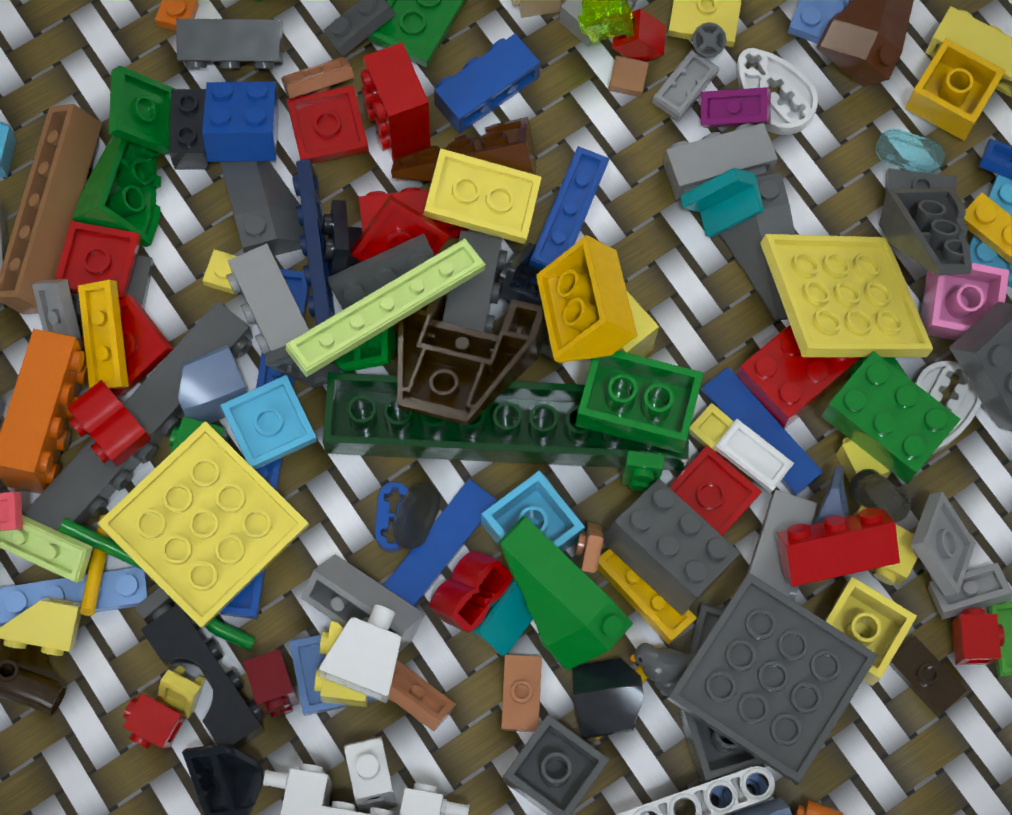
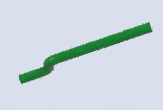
[58,518,255,651]

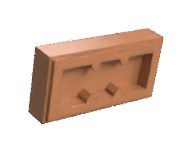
[281,57,355,99]
[575,521,604,573]
[501,655,542,732]

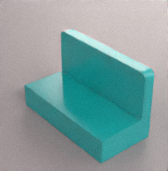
[680,168,764,238]
[469,566,533,657]

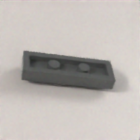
[327,234,435,310]

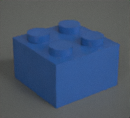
[202,82,279,162]

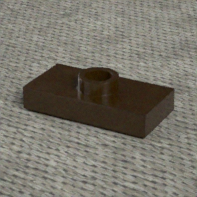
[889,636,967,717]

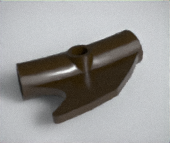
[0,639,77,716]

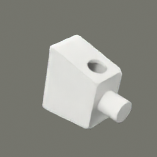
[319,605,401,703]
[344,736,397,814]

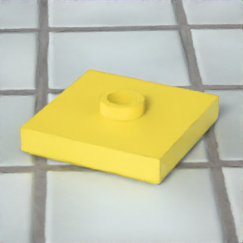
[667,0,742,47]

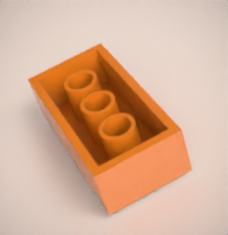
[0,328,88,494]

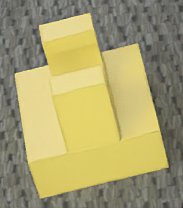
[157,665,205,719]

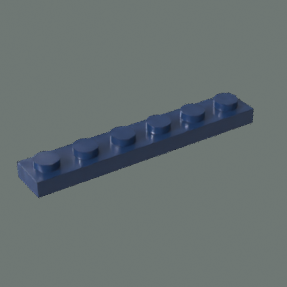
[292,159,335,329]

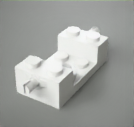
[263,763,470,815]

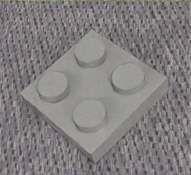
[911,492,976,597]

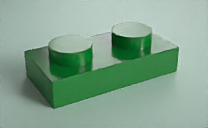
[621,451,665,492]

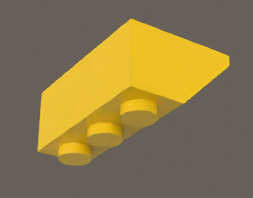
[536,235,637,363]

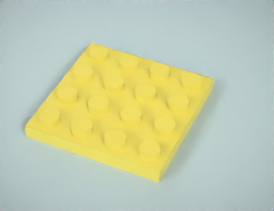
[760,234,933,357]
[97,421,309,629]

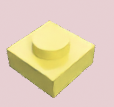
[202,249,238,295]
[689,403,734,453]

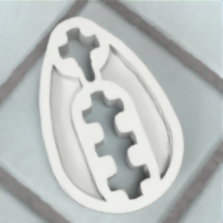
[736,48,818,135]
[915,361,982,454]

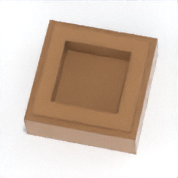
[609,56,649,97]

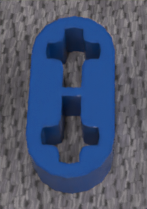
[375,482,411,553]

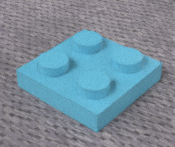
[220,375,317,470]

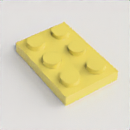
[423,148,542,244]

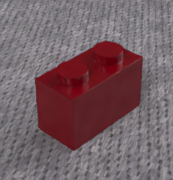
[243,649,300,718]

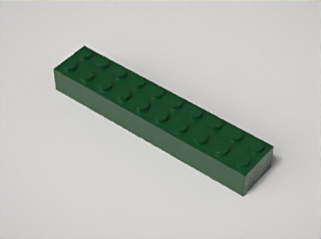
[323,372,689,471]

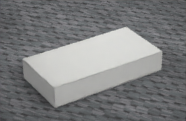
[714,419,794,493]

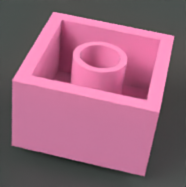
[920,263,1009,341]

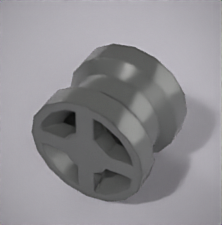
[692,22,727,57]

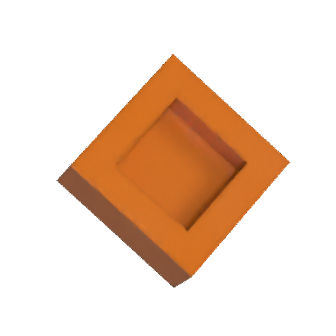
[155,0,199,31]

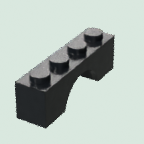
[141,605,265,749]

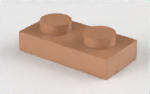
[388,660,456,731]

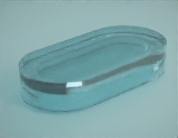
[876,129,945,174]

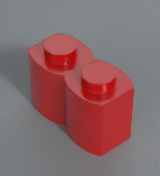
[67,380,151,467]
[429,550,512,633]

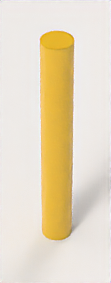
[80,515,110,616]

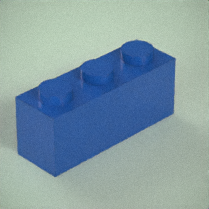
[434,33,541,134]

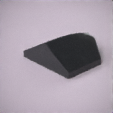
[572,658,644,739]
[182,743,264,815]

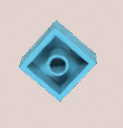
[481,470,585,552]

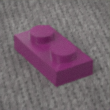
[701,87,771,128]

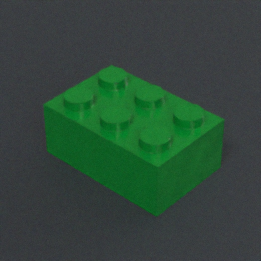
[575,351,704,453]
[821,351,961,484]

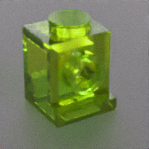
[578,0,634,42]

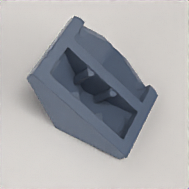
[177,345,247,424]
[815,465,850,524]

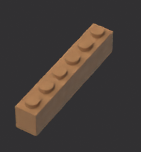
[0,104,102,314]

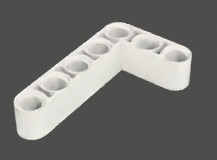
[616,766,775,815]

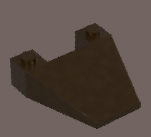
[397,294,548,426]

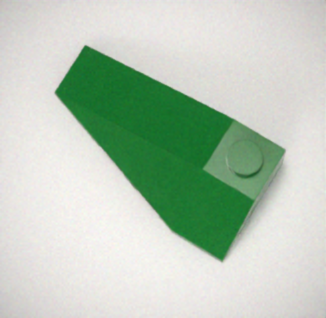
[72,135,161,247]
[498,516,633,670]

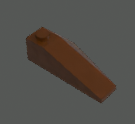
[816,0,914,87]
[391,117,537,182]

